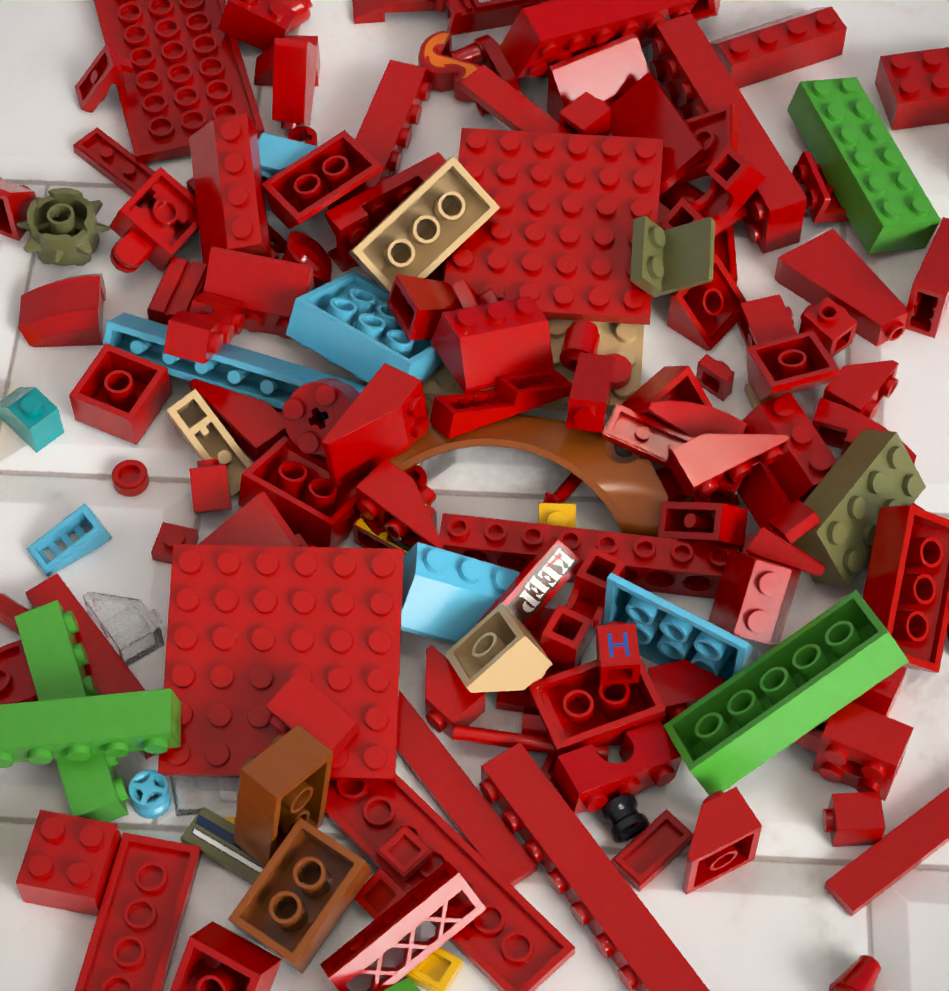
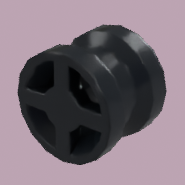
[599,794,649,843]

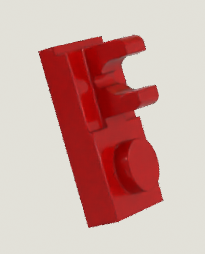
[75,43,134,113]

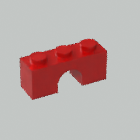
[659,145,767,237]
[163,291,245,364]
[540,547,626,670]
[551,720,682,814]

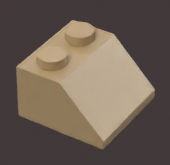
[445,602,553,693]

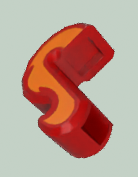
[418,31,481,102]

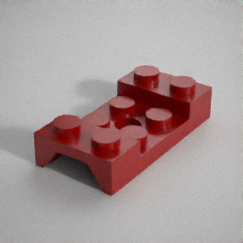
[325,152,446,273]

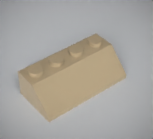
[348,156,500,294]

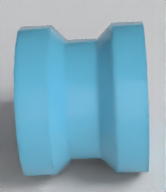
[128,770,171,819]

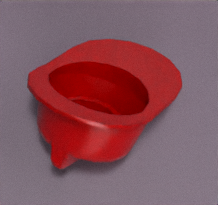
[281,231,332,289]

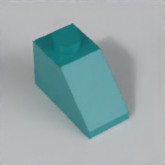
[0,387,64,453]

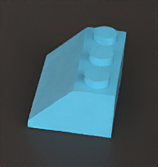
[401,542,520,645]

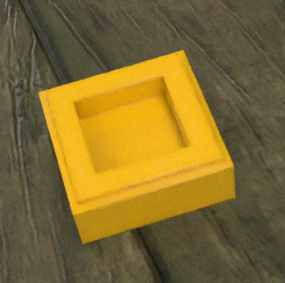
[406,947,463,991]

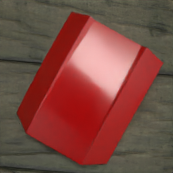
[18,273,106,347]

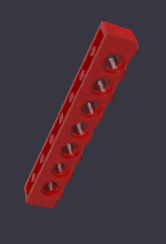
[439,513,739,599]

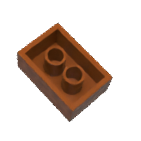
[233,724,334,867]
[228,817,372,974]

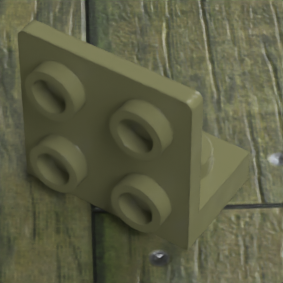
[630,216,715,298]

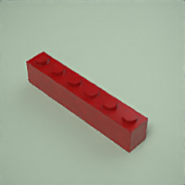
[328,60,432,210]

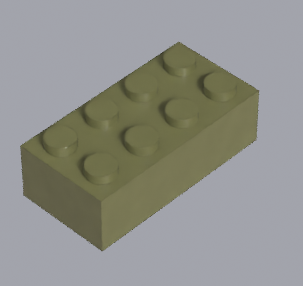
[793,430,926,587]

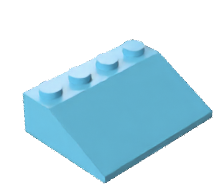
[286,271,443,385]
[603,572,760,681]

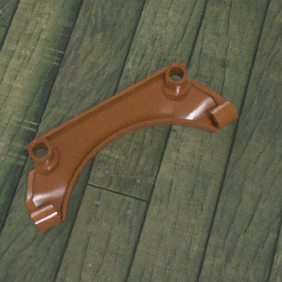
[358,398,669,537]

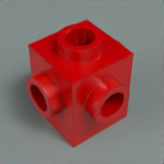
[799,296,858,358]

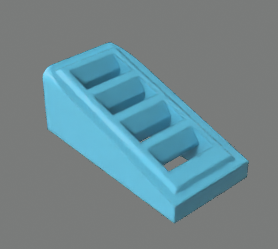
[26,504,112,577]

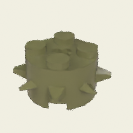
[17,188,110,266]

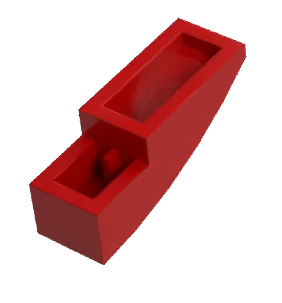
[812,398,917,464]
[630,401,747,438]

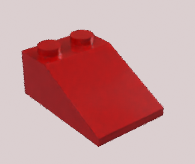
[322,363,429,487]
[527,658,666,753]

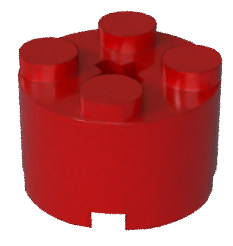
[283,378,359,455]

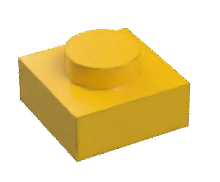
[538,502,576,528]

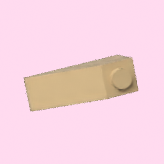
[166,389,252,497]

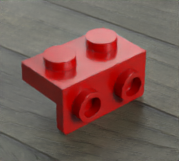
[792,152,849,223]

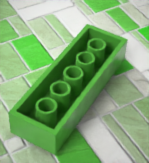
[787,77,941,254]
[663,590,909,795]

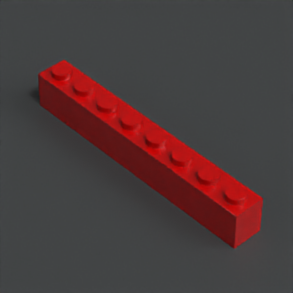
[479,742,710,991]

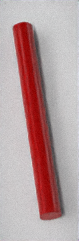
[452,724,609,761]

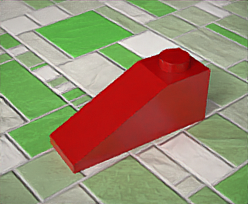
[189,379,290,463]

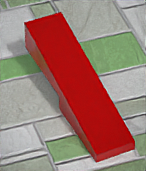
[430,370,572,439]

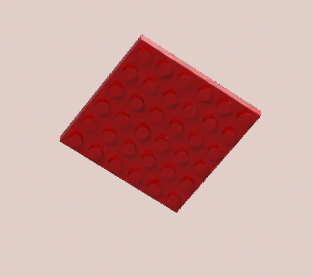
[444,128,664,325]
[158,544,404,781]

